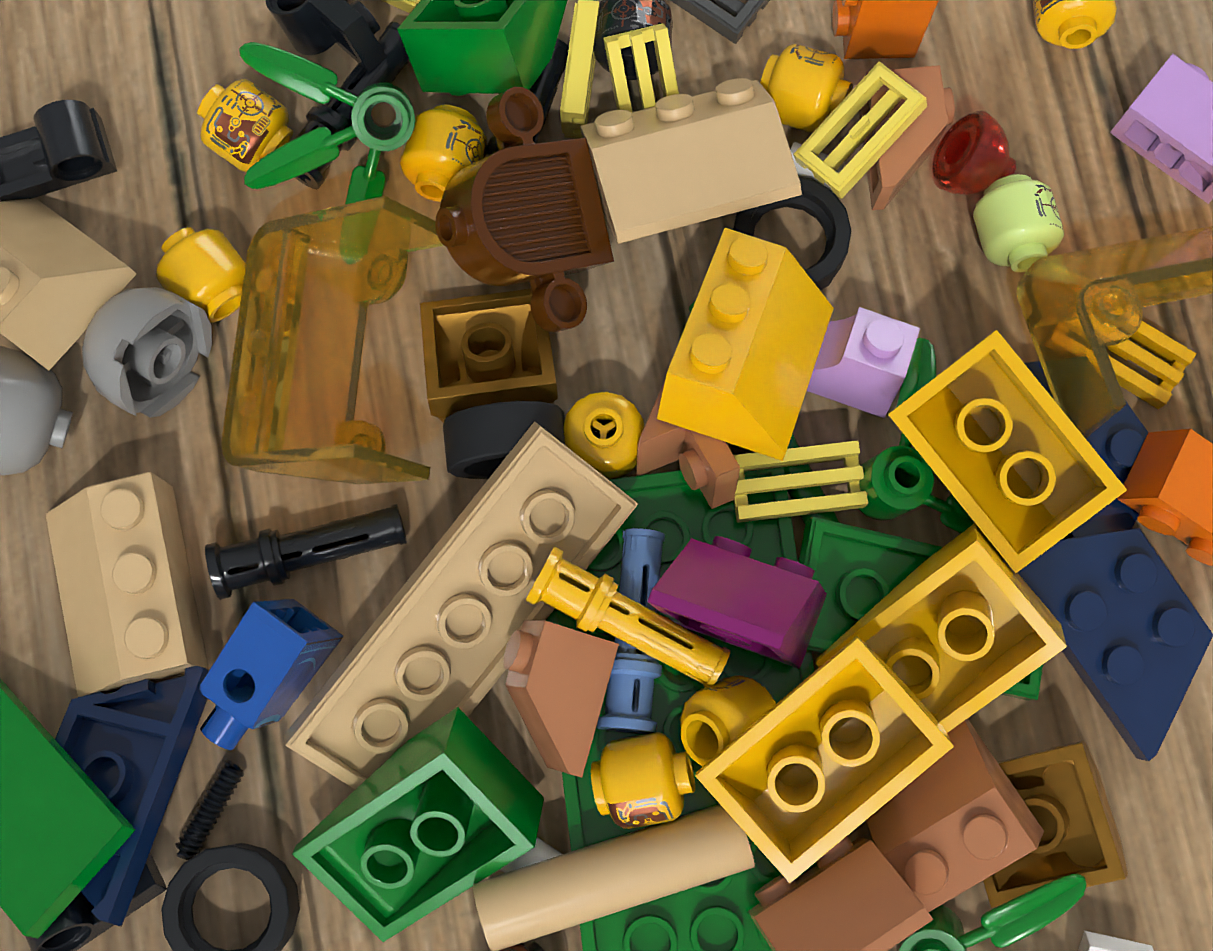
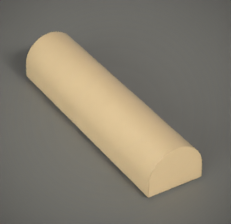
[473,804,755,951]

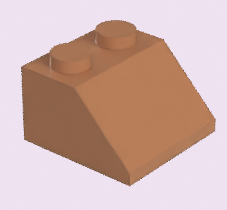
[866,718,1044,912]
[748,836,933,951]

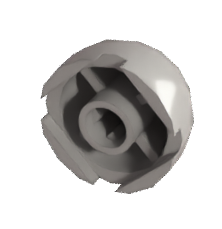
[82,287,212,418]
[0,346,73,476]

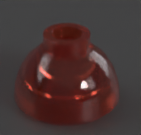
[932,111,1016,195]

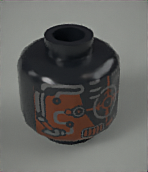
[594,0,673,80]

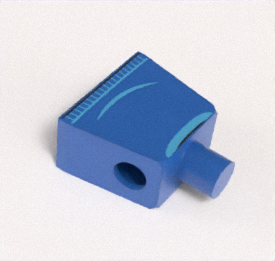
[199,599,343,750]

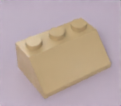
[580,78,802,244]
[0,198,136,371]
[46,472,208,697]

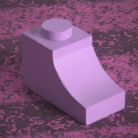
[1110,54,1213,204]
[807,307,920,418]

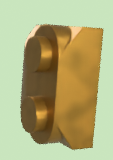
[420,289,558,422]
[983,741,1128,908]

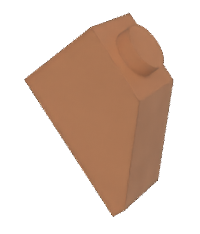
[859,65,955,210]
[504,620,619,778]

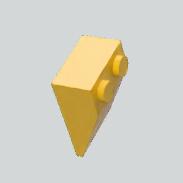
[815,523,1067,733]

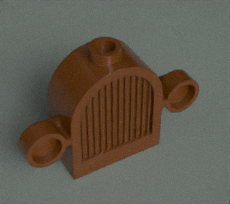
[435,87,614,332]

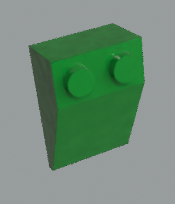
[397,0,568,96]
[292,707,544,942]

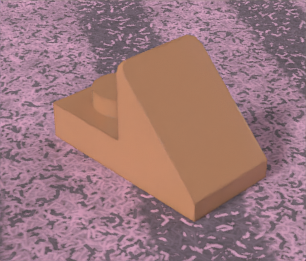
[636,378,740,509]

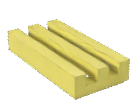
[560,0,600,139]
[603,23,679,113]
[793,61,927,199]
[734,440,868,523]

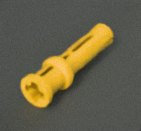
[526,546,730,688]

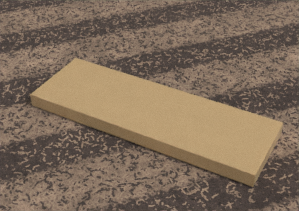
[283,421,638,790]

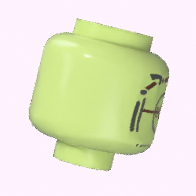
[973,174,1064,272]

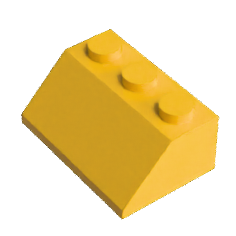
[657,228,834,461]
[888,330,1127,573]
[695,636,954,883]

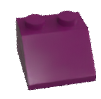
[647,536,827,669]

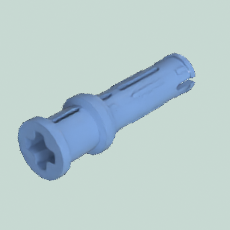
[597,528,665,734]

